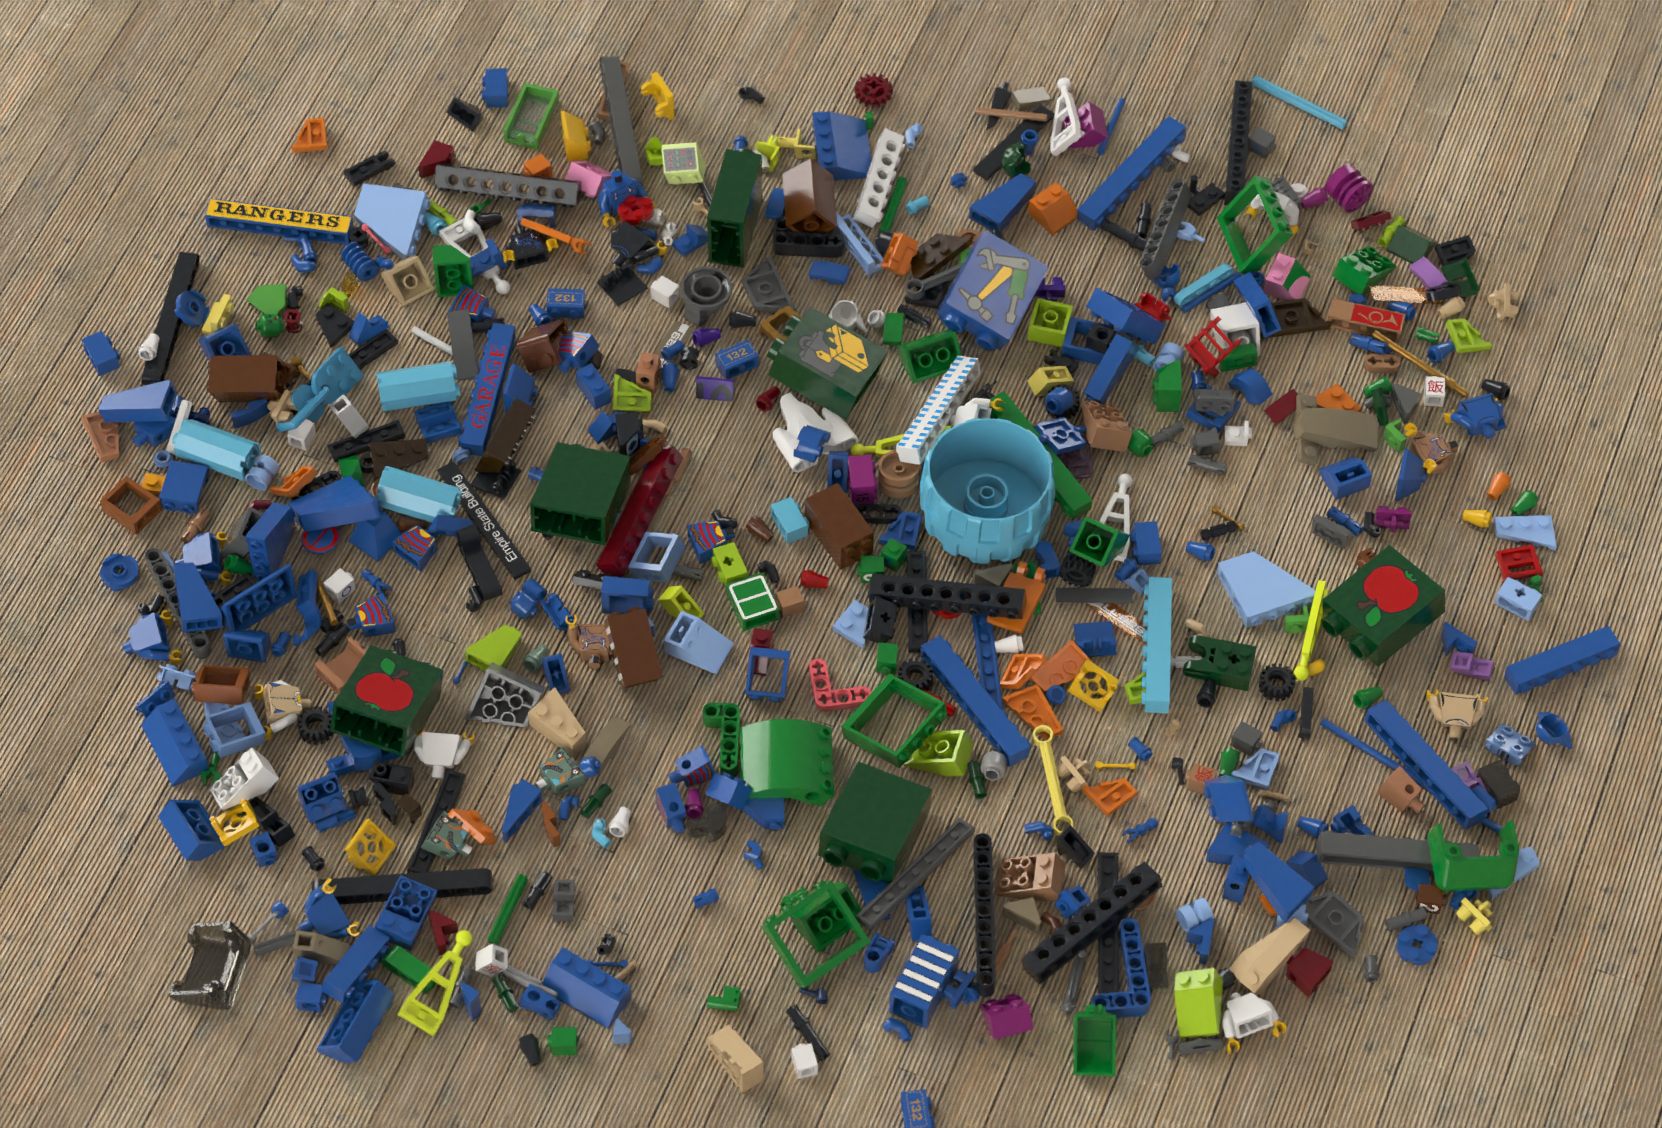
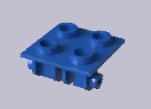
[1073,621,1117,657]

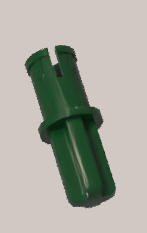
[1370,388,1389,426]
[967,760,987,799]
[581,784,612,819]
[492,974,519,1013]

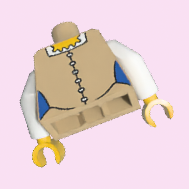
[254,680,311,741]

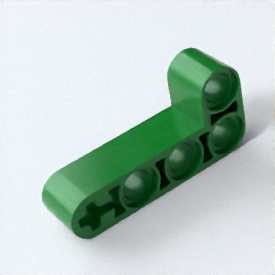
[702,703,740,778]

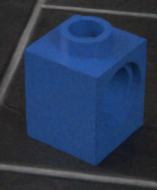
[249,831,278,868]
[291,957,318,983]
[295,982,328,1013]

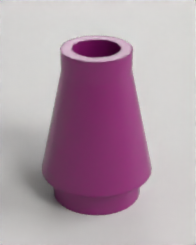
[1301,188,1328,209]
[685,788,704,819]

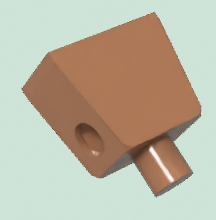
[1378,766,1425,814]

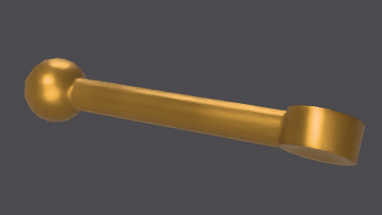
[1211,506,1245,530]

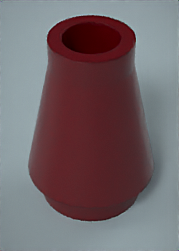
[756,386,781,412]

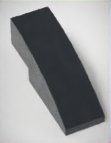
[243,797,295,847]

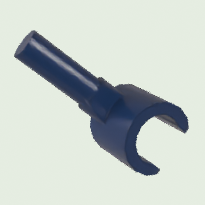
[800,988,828,1004]

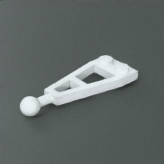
[1051,77,1081,156]
[439,218,510,295]
[1100,473,1133,562]

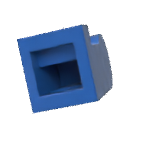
[1035,541,1061,580]
[520,984,562,1020]

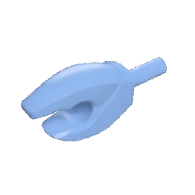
[1176,221,1206,243]

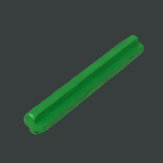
[879,176,907,233]
[488,874,528,945]

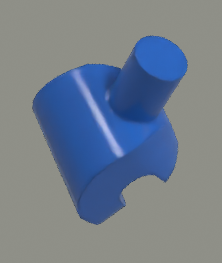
[743,841,765,870]

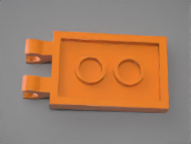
[520,217,592,255]
[987,561,1046,635]

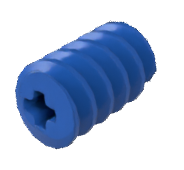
[341,242,378,282]

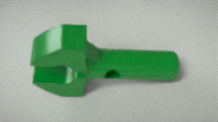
[200,752,222,786]

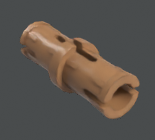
[180,508,210,543]

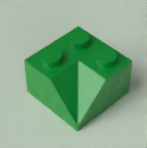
[1152,360,1182,412]

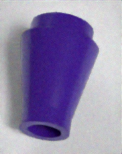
[692,328,721,347]

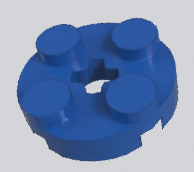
[174,290,210,328]
[100,553,139,591]
[1396,924,1438,965]

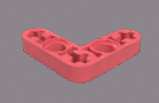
[809,658,871,712]

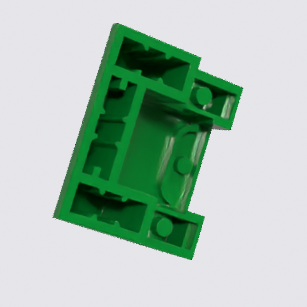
[740,719,834,807]

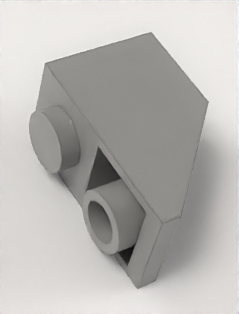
[329,394,370,438]

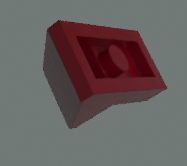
[428,910,458,955]

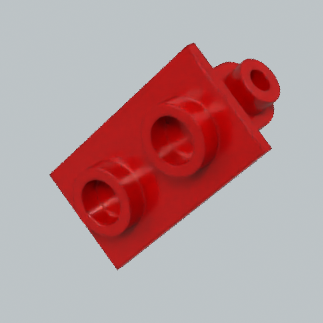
[1134,292,1172,322]

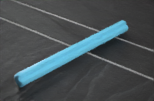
[1252,76,1347,129]

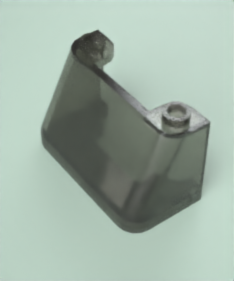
[168,921,251,1010]

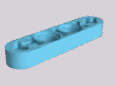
[1174,263,1234,308]

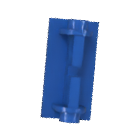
[540,593,574,630]
[135,681,176,719]

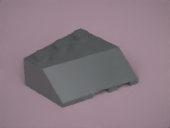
[465,662,545,727]

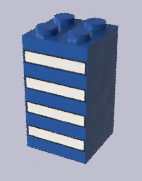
[889,934,959,1028]

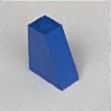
[1206,822,1269,865]

